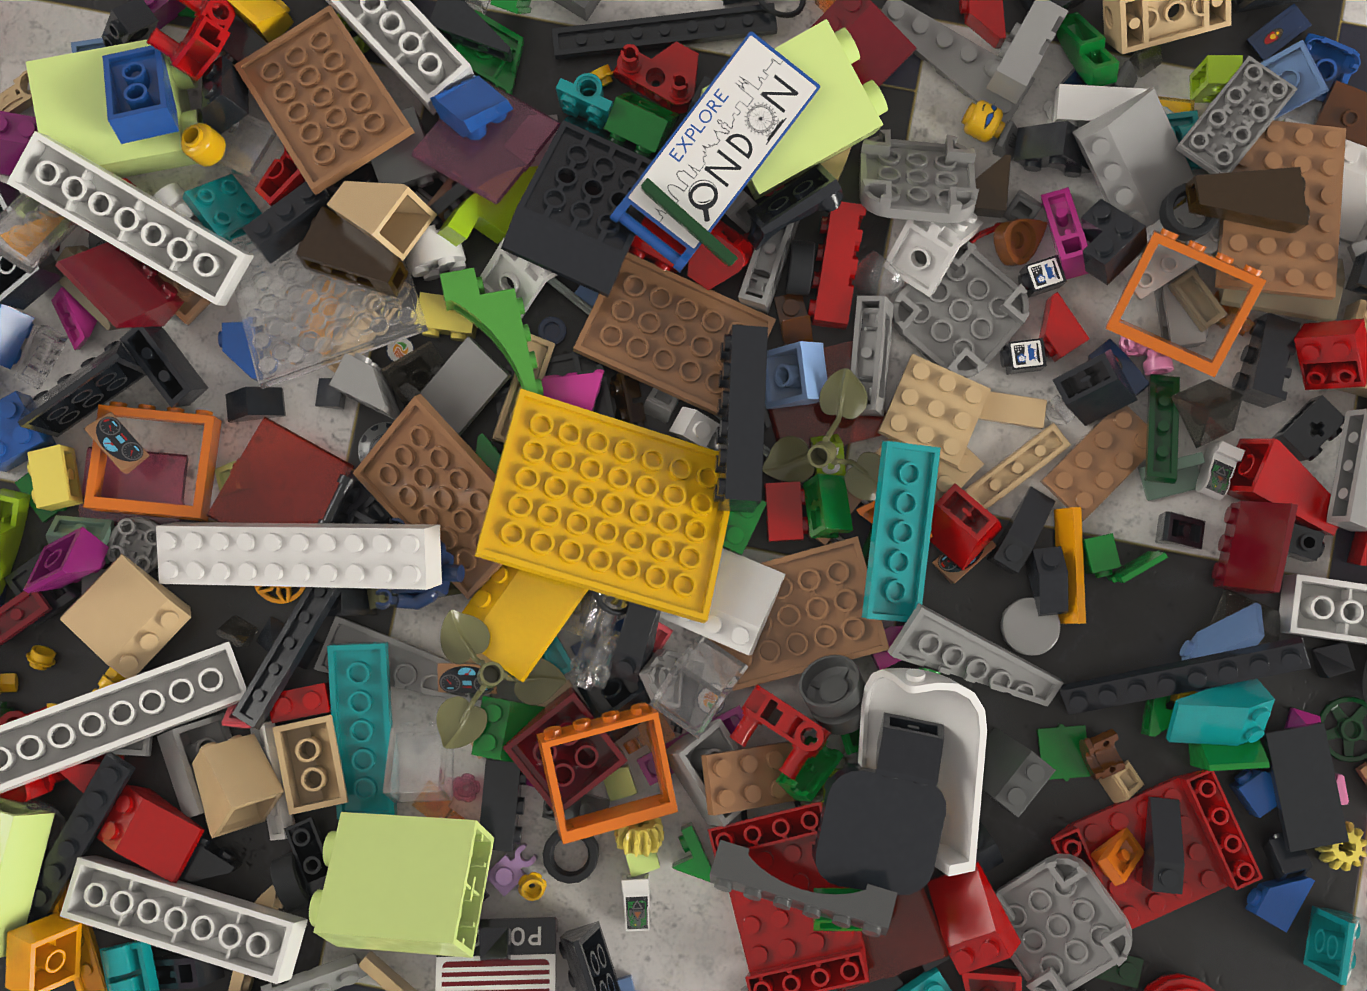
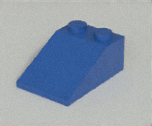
[102,45,179,144]

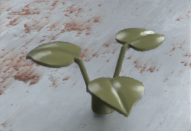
[762,368,881,501]
[436,610,567,749]

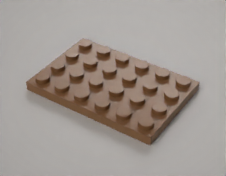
[234,5,415,195]
[1215,120,1346,300]
[573,253,776,418]
[353,394,503,600]
[705,536,889,694]

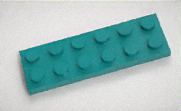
[862,441,941,622]
[327,642,397,819]

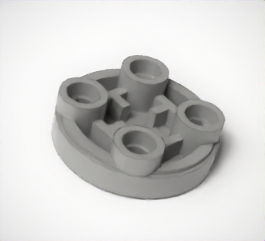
[107,517,159,573]
[1001,598,1060,656]

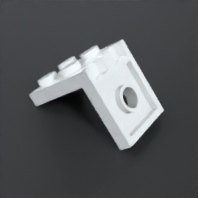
[883,213,984,297]
[480,238,557,319]

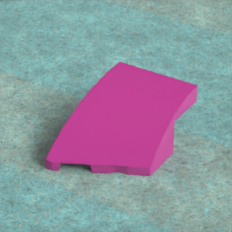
[541,369,604,411]

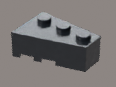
[1232,313,1301,408]

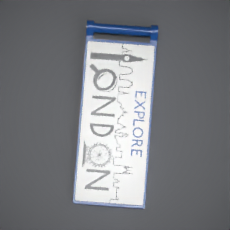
[610,32,820,273]

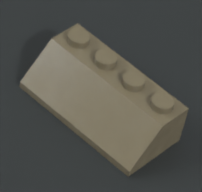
[1218,259,1346,322]

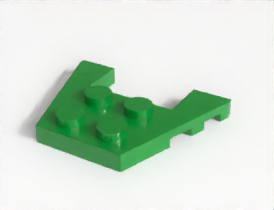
[449,10,524,123]

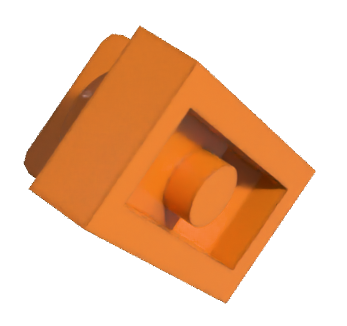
[1091,828,1145,886]

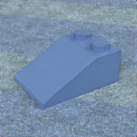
[1180,603,1265,692]

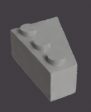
[986,0,1068,104]

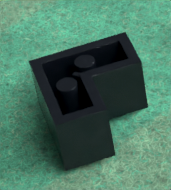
[1013,121,1092,178]
[1081,199,1147,285]

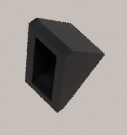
[225,387,286,423]

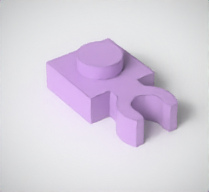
[487,843,538,896]

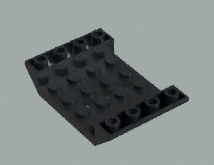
[501,115,657,297]

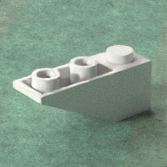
[669,407,721,452]

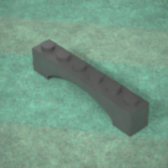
[710,840,897,937]

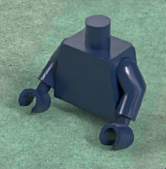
[375,518,465,610]

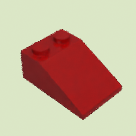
[97,785,205,883]
[927,862,1021,975]

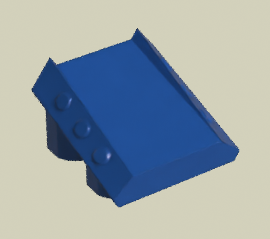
[1304,33,1361,103]
[430,75,513,140]

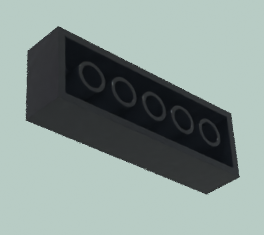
[713,325,768,513]

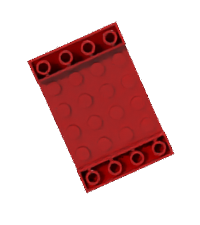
[1050,770,1263,929]
[707,801,869,991]

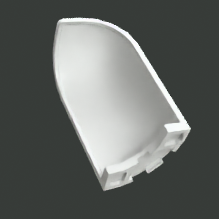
[858,668,987,876]

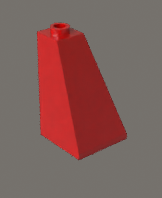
[1226,438,1339,536]

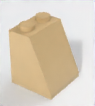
[327,181,437,261]
[192,733,284,838]

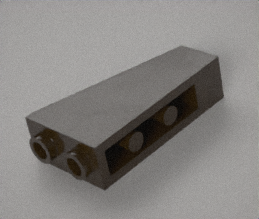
[1185,167,1310,233]
[296,206,409,297]

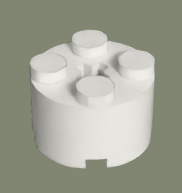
[406,223,466,281]

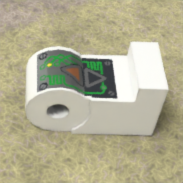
[1196,441,1245,500]
[622,874,650,932]

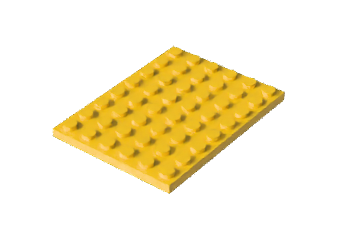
[474,389,730,623]

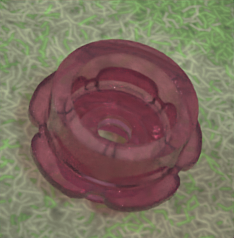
[452,773,481,802]

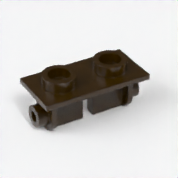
[610,372,647,428]

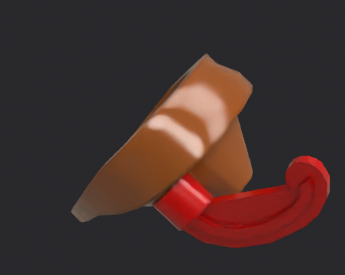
[968,219,1048,266]

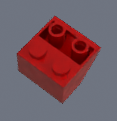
[1294,318,1367,390]
[930,483,1003,570]

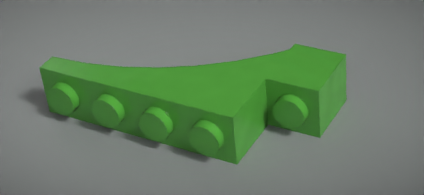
[440,268,544,395]

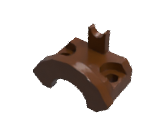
[1079,729,1126,781]

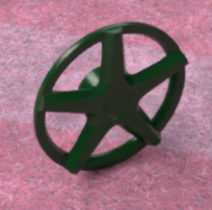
[1319,697,1367,762]

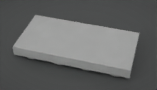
[1176,56,1298,174]
[420,337,511,436]

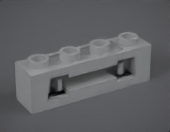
[738,190,800,314]
[851,296,894,417]

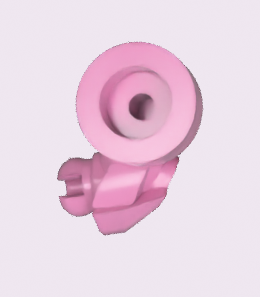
[1119,336,1174,376]

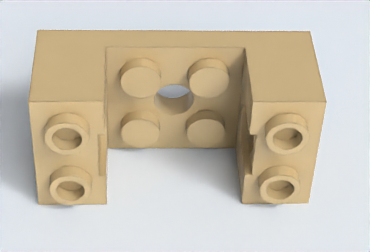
[1102,0,1231,54]

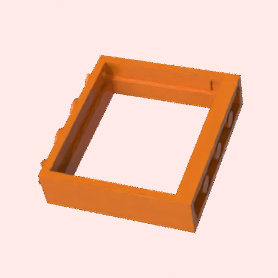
[1105,228,1266,378]
[83,401,222,522]
[537,703,678,844]

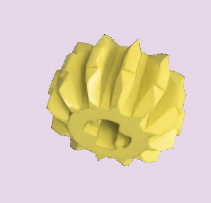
[614,818,664,857]
[1315,821,1367,871]

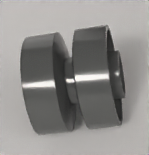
[799,655,866,735]

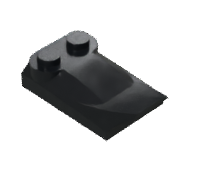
[747,163,843,251]

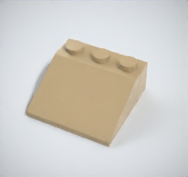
[60,553,191,679]

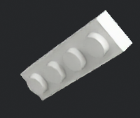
[250,721,295,840]

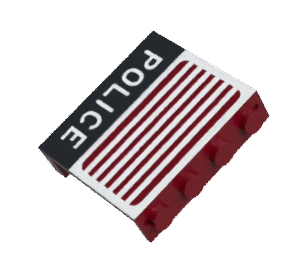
[435,917,558,991]

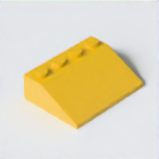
[461,565,588,683]

